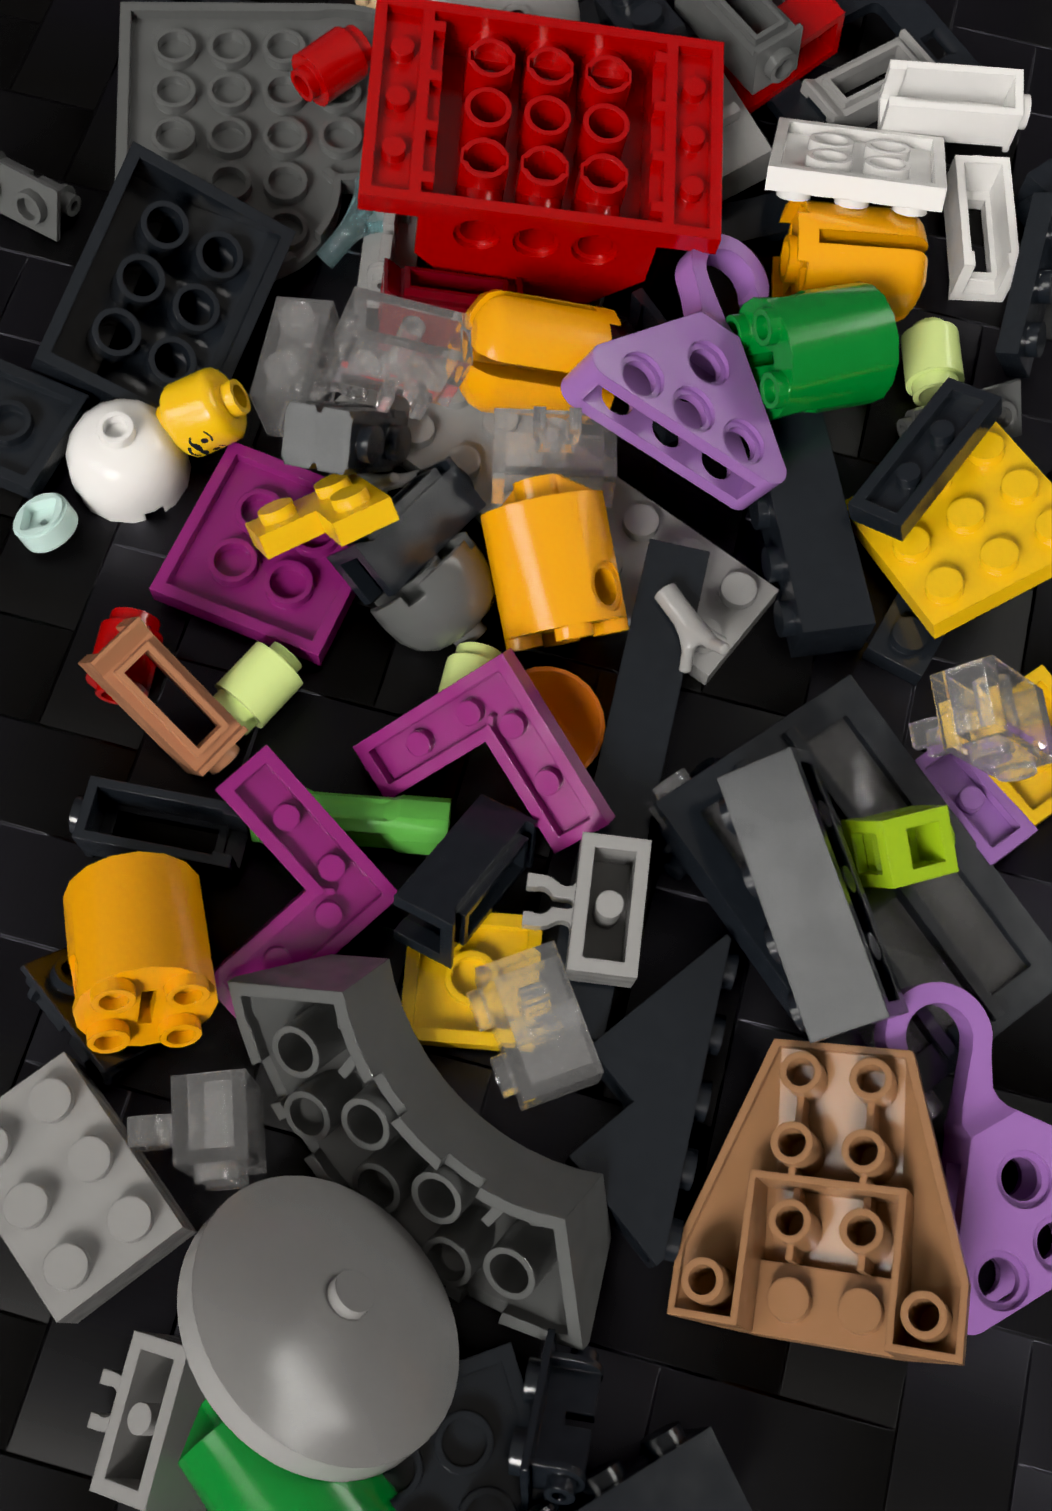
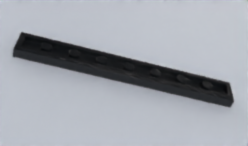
[537,539,710,1041]

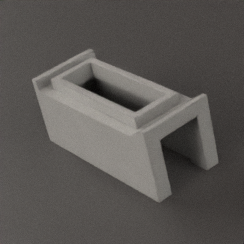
[800,29,935,128]

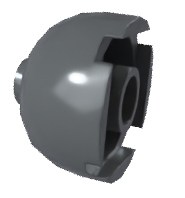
[370,531,495,651]

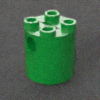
[726,282,899,421]
[178,1399,398,1511]

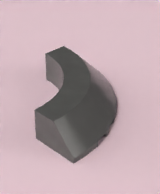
[227,954,611,1351]

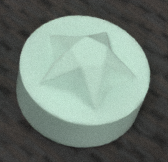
[13,492,78,553]

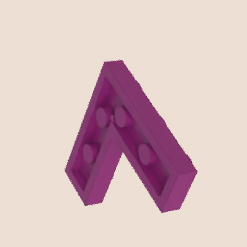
[353,648,615,854]
[214,744,397,1018]

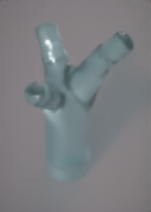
[316,177,383,269]

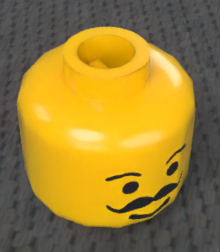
[156,367,251,458]

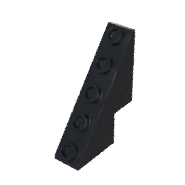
[565,934,740,1269]

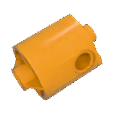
[480,474,629,652]
[63,851,218,1054]

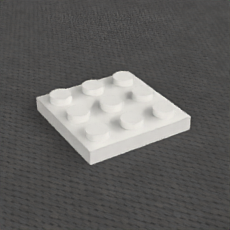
[764,117,947,217]

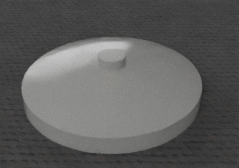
[177,1176,459,1482]

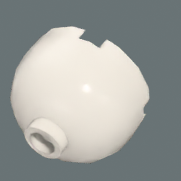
[65,398,191,523]

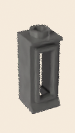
[674,0,803,95]

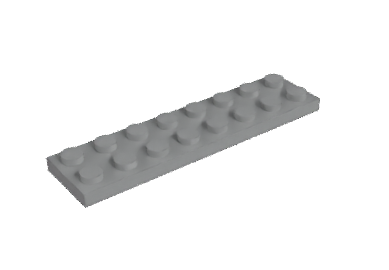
[335,343,779,685]

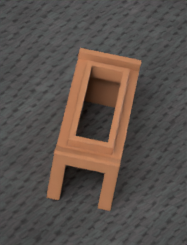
[78,616,248,776]

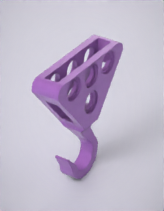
[561,234,787,510]
[874,982,1052,1335]

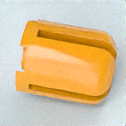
[771,200,928,322]
[454,289,621,428]

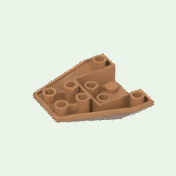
[667,1038,971,1366]

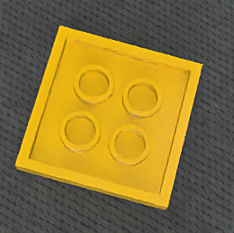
[845,422,1052,639]

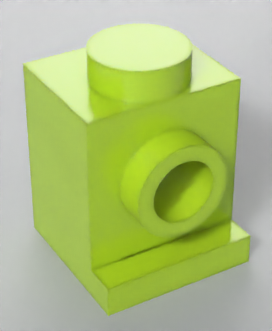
[841,805,959,889]

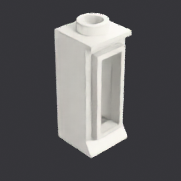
[877,59,1031,152]
[943,155,1019,302]

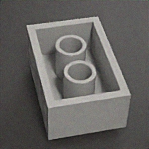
[0,1052,197,1324]

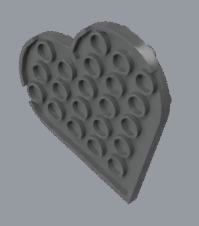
[115,2,376,282]

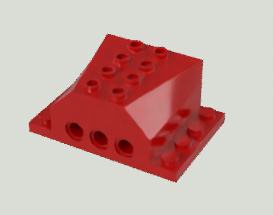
[357,0,724,304]

